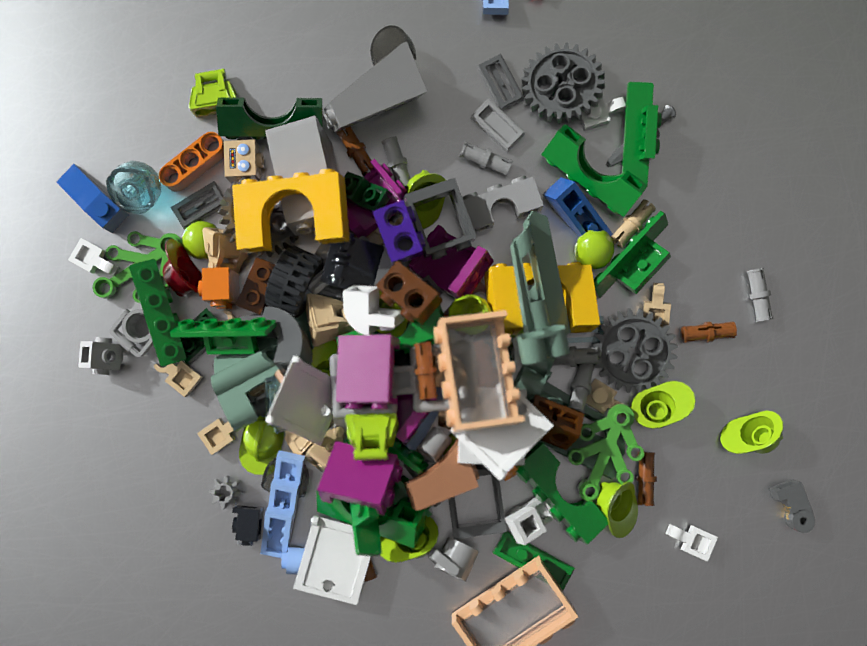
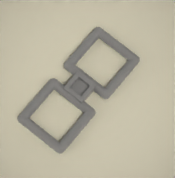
[330,342,479,419]

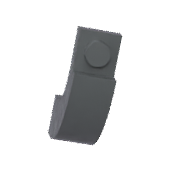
[239,307,313,375]

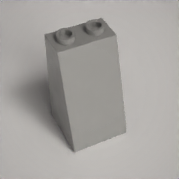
[322,41,427,133]
[265,116,337,236]

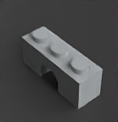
[463,176,544,233]

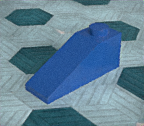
[56,163,130,233]
[542,177,613,237]

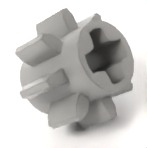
[208,476,243,510]

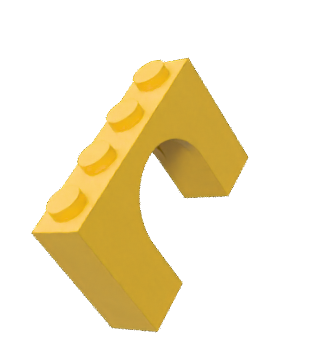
[232,169,350,253]
[484,262,600,336]

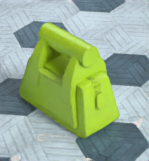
[189,68,237,117]
[345,413,399,460]

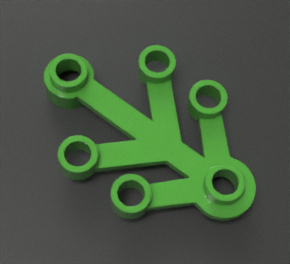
[92,231,183,303]
[567,404,644,501]

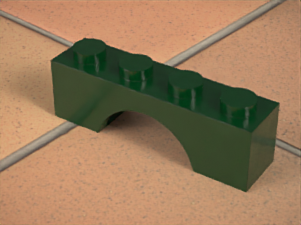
[216,97,323,139]

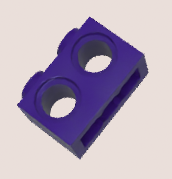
[372,200,426,265]

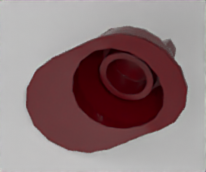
[162,238,202,297]

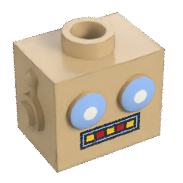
[224,139,264,183]

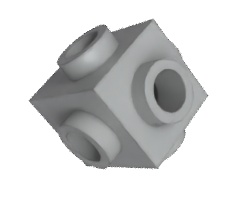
[78,337,123,375]

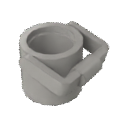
[110,309,153,357]
[428,537,479,582]

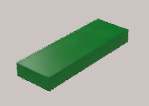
[492,530,575,591]

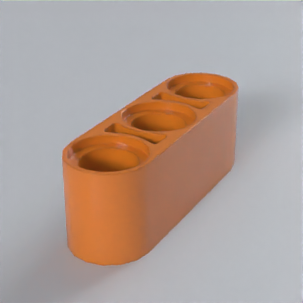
[159,132,224,192]

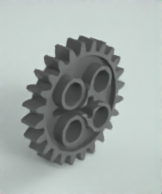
[521,42,605,124]
[218,175,299,257]
[591,308,678,393]

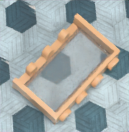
[434,310,525,433]
[452,556,578,646]

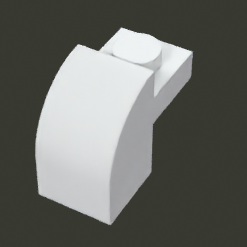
[343,285,404,335]
[504,497,554,545]

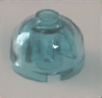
[106,161,161,214]

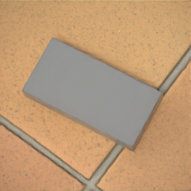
[471,98,525,152]

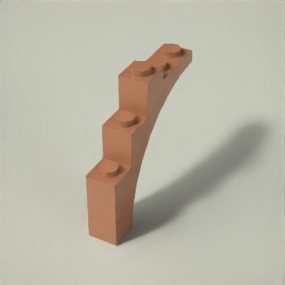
[404,339,500,511]

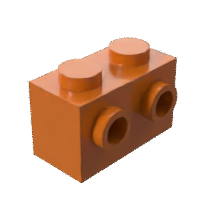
[198,267,240,310]

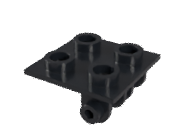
[320,232,384,290]

